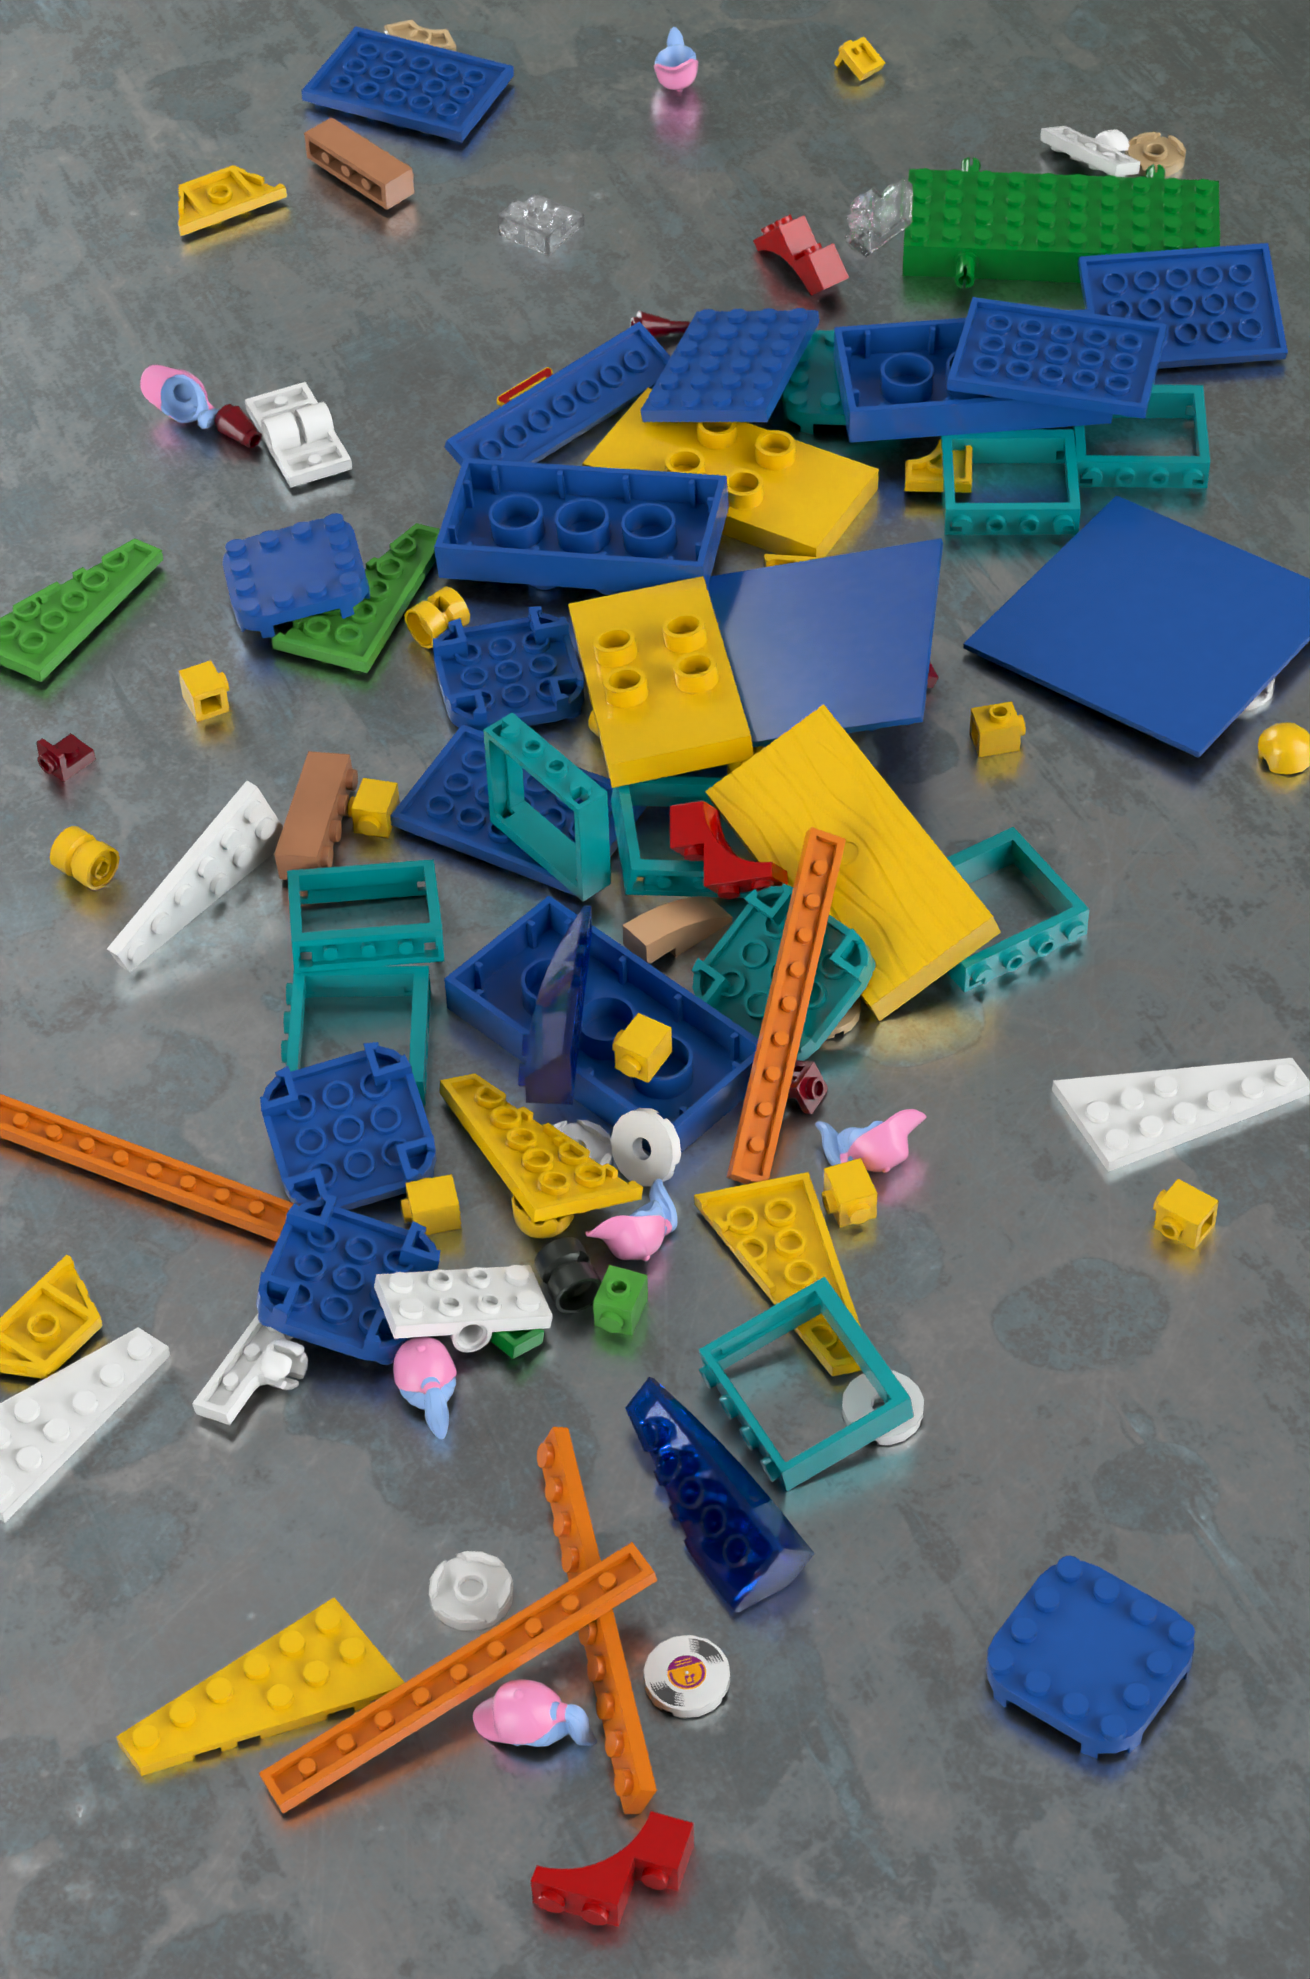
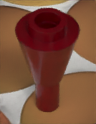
[630,311,690,339]

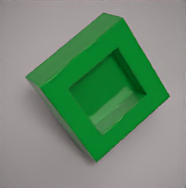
[490,1328,544,1359]

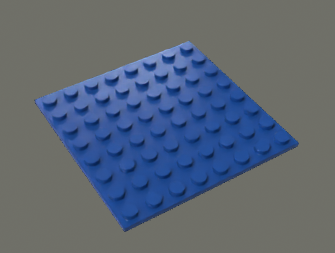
[963,495,1310,758]
[707,538,943,747]

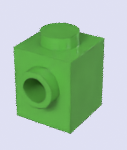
[593,1265,648,1336]

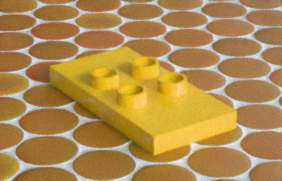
[582,388,879,557]
[568,576,754,788]

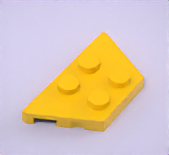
[178,165,287,236]
[0,1255,103,1379]

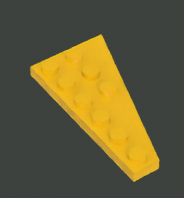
[439,1073,643,1223]
[694,1172,862,1377]
[116,1597,405,1776]

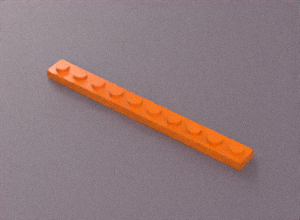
[726,827,846,1184]
[0,1094,300,1241]
[537,1427,657,1814]
[259,1542,657,1814]

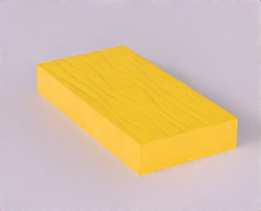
[705,704,1001,1022]

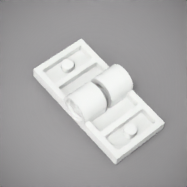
[245,382,352,488]
[374,1265,553,1352]

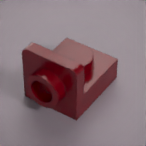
[36,733,96,782]
[788,1060,828,1114]

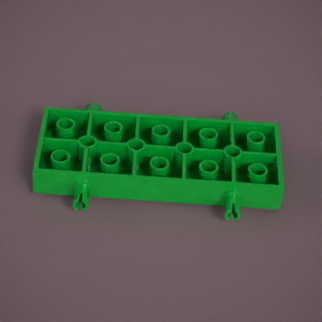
[902,157,1220,288]

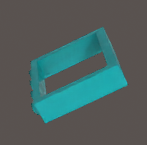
[1071,385,1211,488]
[941,429,1081,535]
[483,713,611,901]
[611,776,756,898]
[947,827,1090,993]
[287,859,444,973]
[281,966,431,1106]
[698,1277,914,1491]

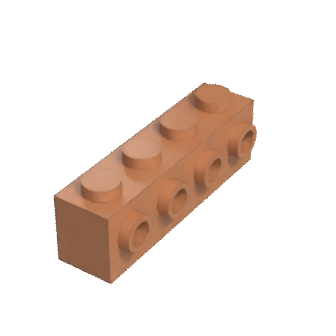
[304,117,414,209]
[274,751,358,880]

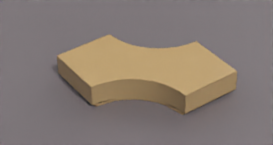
[384,20,457,52]

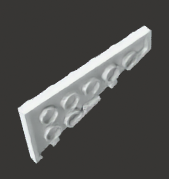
[107,781,283,972]
[1052,1058,1310,1172]
[0,1327,170,1523]

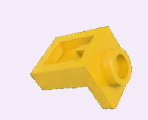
[834,36,885,81]

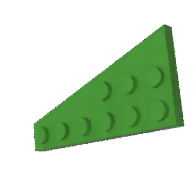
[272,523,440,673]
[0,538,164,682]

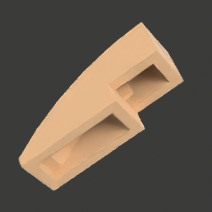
[623,896,732,964]

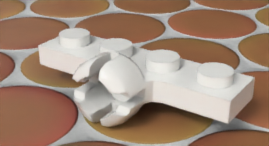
[1040,126,1140,177]
[192,1314,308,1425]

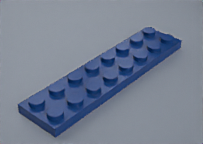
[444,321,671,466]

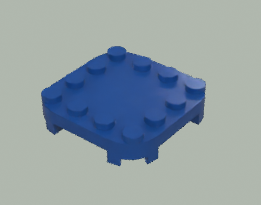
[222,513,370,638]
[433,606,585,732]
[260,1042,437,1210]
[256,1194,441,1365]
[986,1556,1195,1759]

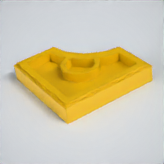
[905,439,972,493]

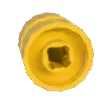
[405,586,470,649]
[50,826,120,890]

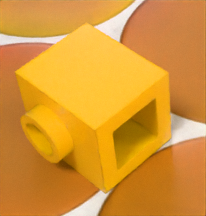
[178,660,229,722]
[969,701,1026,758]
[348,778,400,838]
[612,1013,672,1083]
[822,1158,877,1228]
[400,1174,462,1235]
[1153,1179,1219,1250]

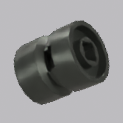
[534,1237,602,1313]

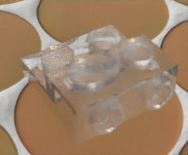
[845,178,913,257]
[497,193,584,256]

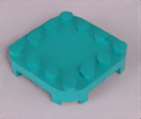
[782,330,846,434]
[691,883,876,1061]

